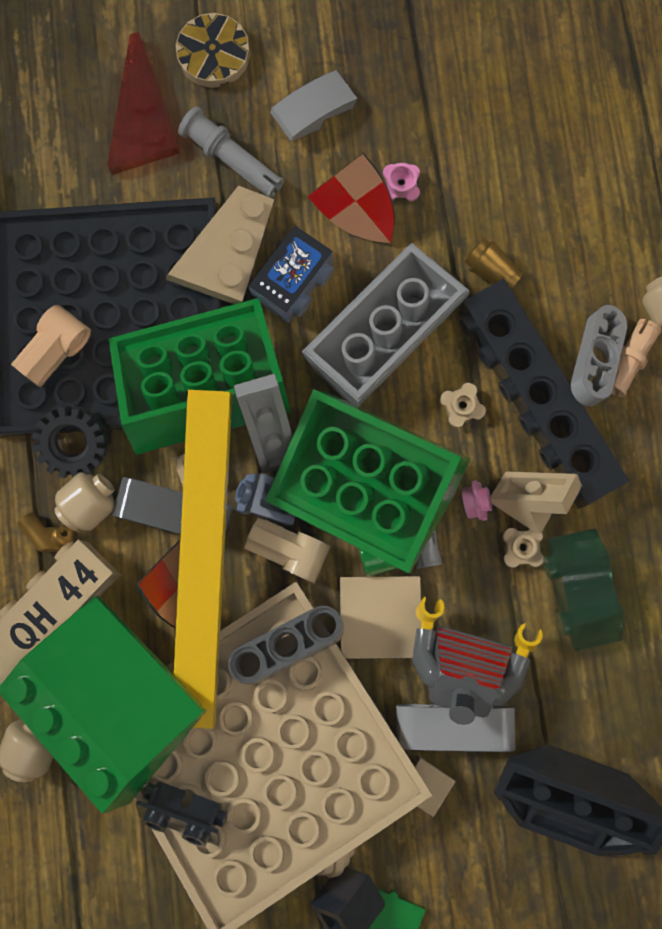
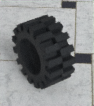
[32,403,111,479]

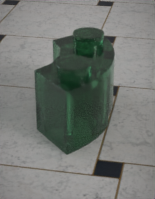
[543,528,624,651]

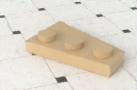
[166,185,274,304]

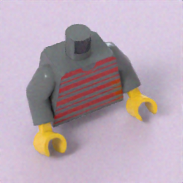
[412,596,543,725]

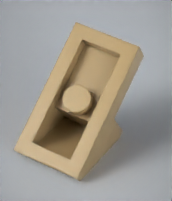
[490,472,582,533]

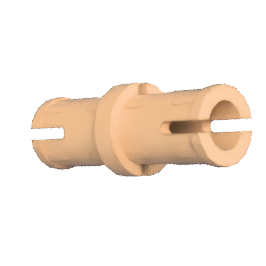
[611,319,662,397]

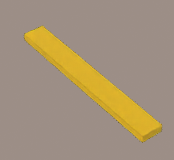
[174,390,232,729]

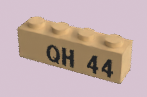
[0,539,121,685]

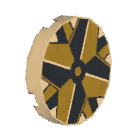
[176,13,250,88]

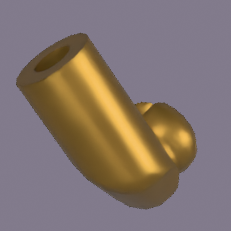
[17,512,74,552]

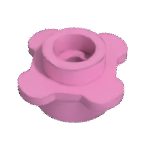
[383,163,420,201]
[462,480,492,521]

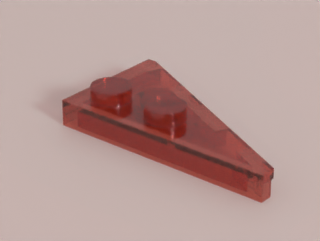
[107,32,180,175]

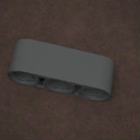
[111,477,233,535]
[228,606,344,685]

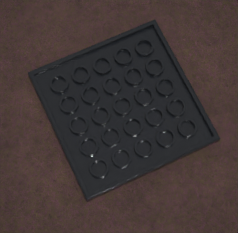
[0,197,222,437]

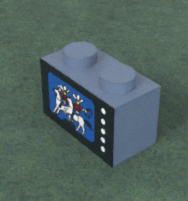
[249,225,335,324]

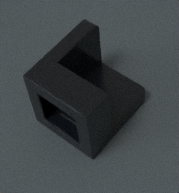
[310,867,385,929]

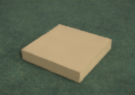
[340,576,421,659]

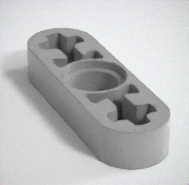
[571,305,627,407]

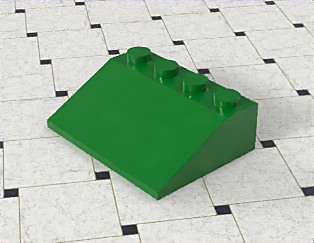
[109,298,291,455]
[265,389,471,573]
[0,596,207,814]

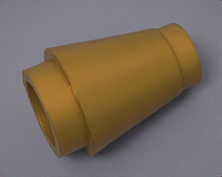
[464,237,523,289]

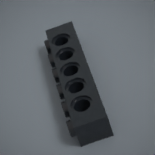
[458,278,629,509]

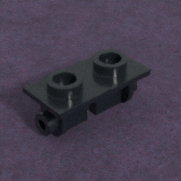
[136,781,229,847]

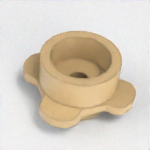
[440,383,486,427]
[503,528,544,568]

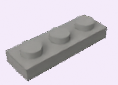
[234,374,293,474]

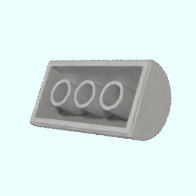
[302,243,469,407]

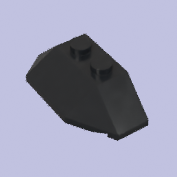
[494,745,662,856]

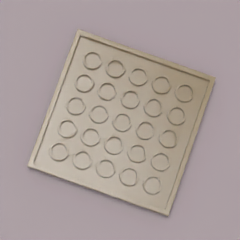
[135,582,433,929]

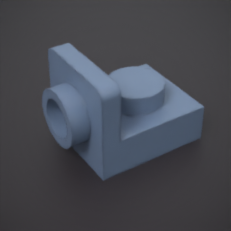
[235,473,295,525]

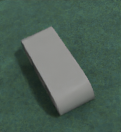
[396,704,515,752]

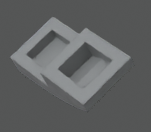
[270,70,357,141]

